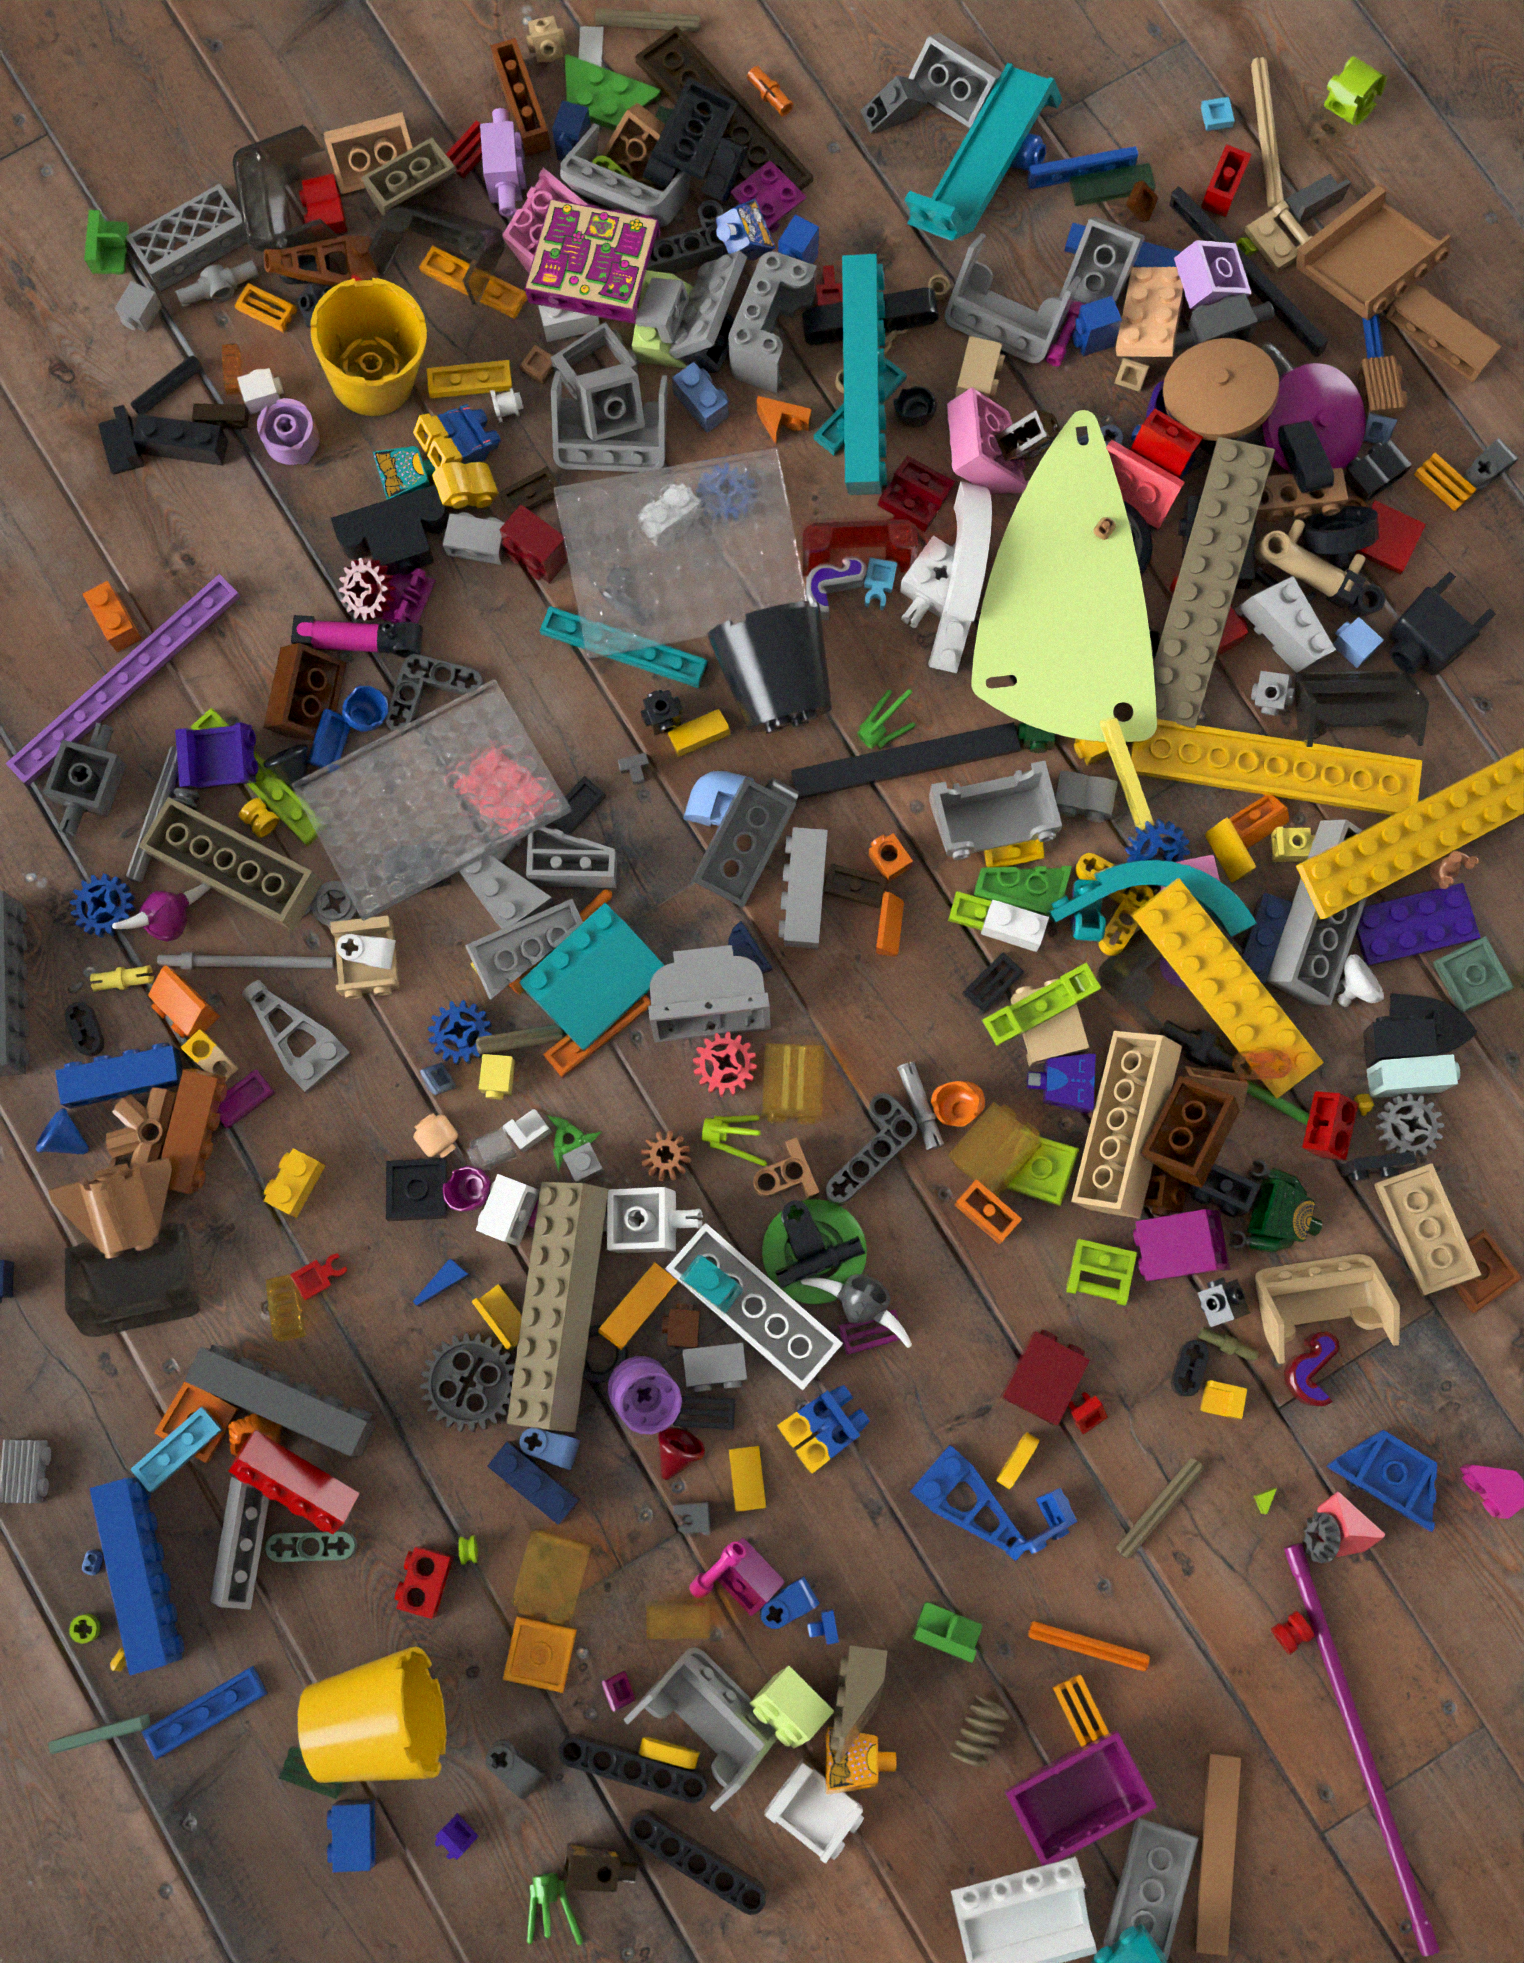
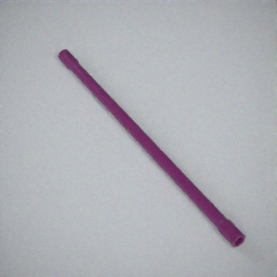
[1284,1543,1440,1956]

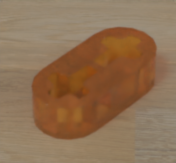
[222,343,242,395]
[1232,1050,1292,1080]

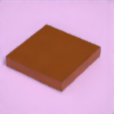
[1452,1229,1522,1313]

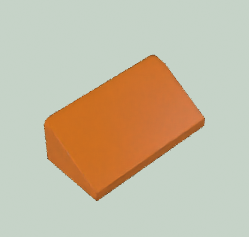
[1229,795,1289,849]
[876,892,904,956]

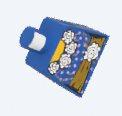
[715,199,775,261]

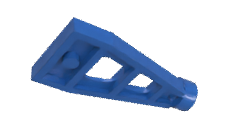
[910,1445,1028,1561]

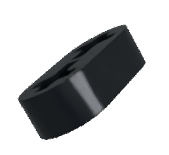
[65,1002,104,1057]
[1171,1340,1209,1397]

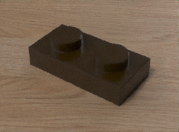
[498,466,562,515]
[823,863,887,908]

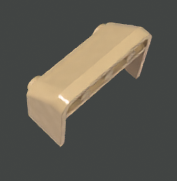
[1255,1254,1400,1364]

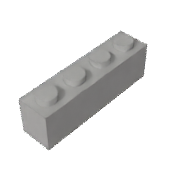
[778,827,828,949]
[210,1477,269,1609]

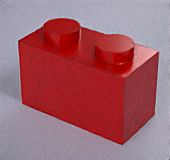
[1201,144,1252,217]

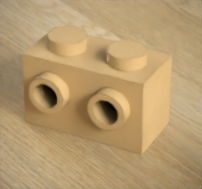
[955,336,1005,398]

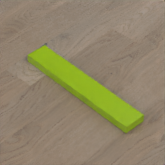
[190,707,328,847]

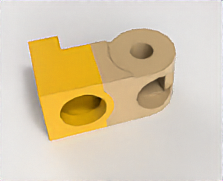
[180,1029,239,1082]

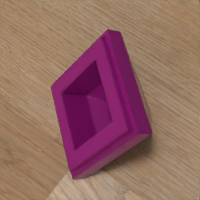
[602,1670,636,1712]

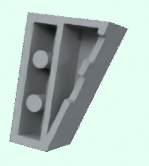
[1234,576,1336,673]
[526,820,617,888]
[454,846,555,929]

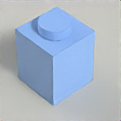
[1333,617,1384,668]

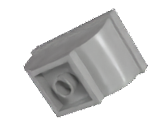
[648,945,771,1042]

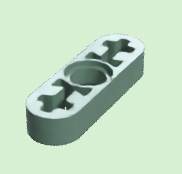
[265,1531,357,1562]

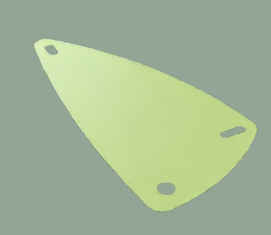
[971,410,1157,742]

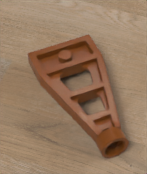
[264,236,378,287]

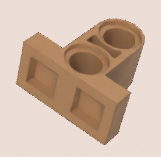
[753,1137,820,1200]

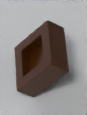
[1126,181,1159,222]

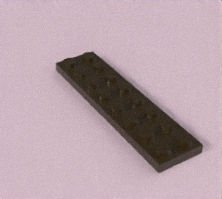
[635,26,813,191]

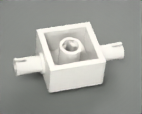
[900,535,956,628]
[603,1187,703,1253]

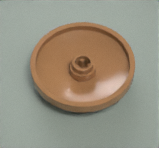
[1163,338,1279,441]

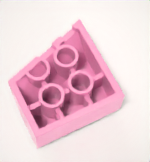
[502,167,588,272]
[947,387,1029,494]

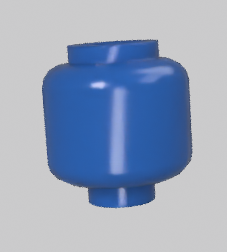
[1010,133,1046,171]

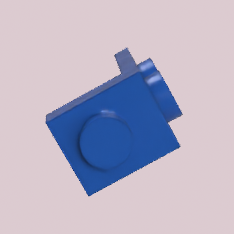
[1016,1488,1078,1554]

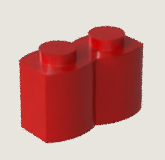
[299,173,348,238]

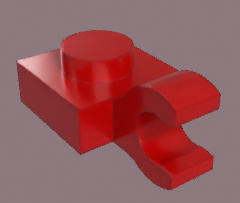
[816,265,843,306]

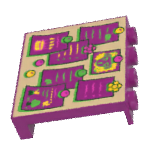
[525,199,661,324]

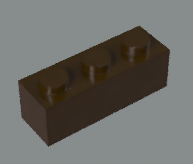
[192,403,249,430]

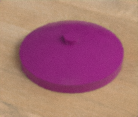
[1262,363,1366,474]

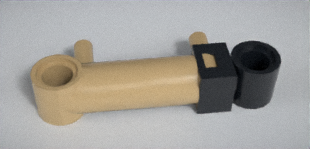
[1254,520,1385,617]

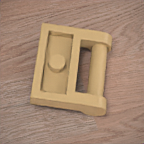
[1244,201,1313,273]

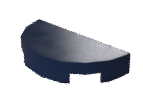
[728,921,772,974]

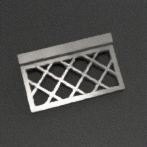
[126,184,254,292]

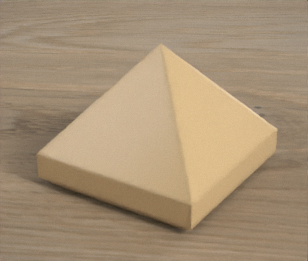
[1114,357,1150,392]

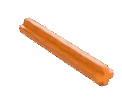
[1028,1621,1150,1671]

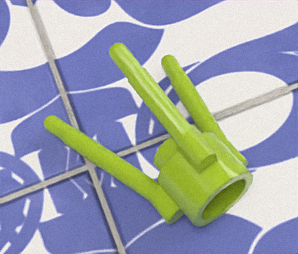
[702,1115,767,1166]

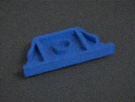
[1326,1430,1437,1532]

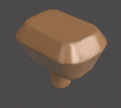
[1094,517,1116,540]

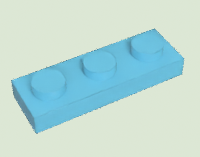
[130,1406,224,1493]

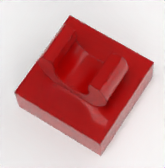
[1069,1392,1108,1435]

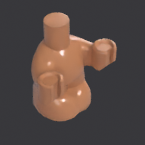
[1429,851,1479,889]

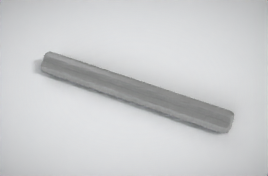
[126,746,179,882]

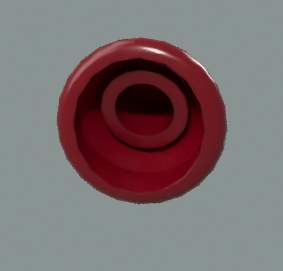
[658,1427,706,1480]

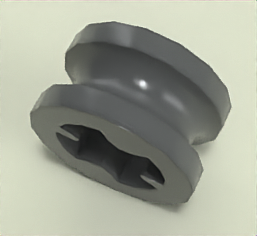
[173,788,200,810]

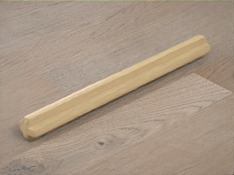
[1251,57,1284,208]

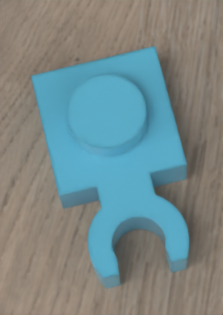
[864,558,897,610]

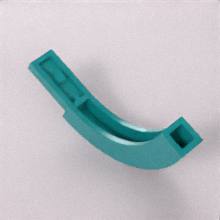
[1047,860,1257,937]

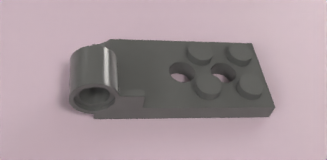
[691,777,799,908]

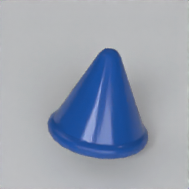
[35,1108,89,1154]

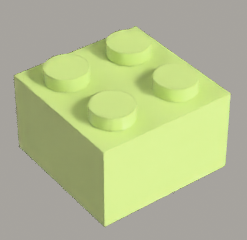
[749,1666,834,1749]

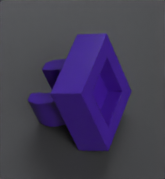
[435,1813,479,1860]

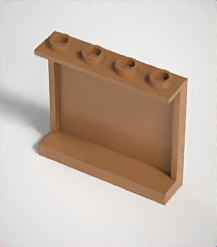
[1296,185,1451,321]

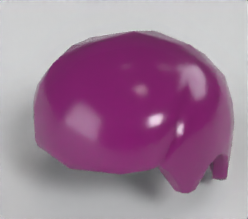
[443,1165,491,1212]

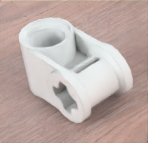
[337,934,396,969]

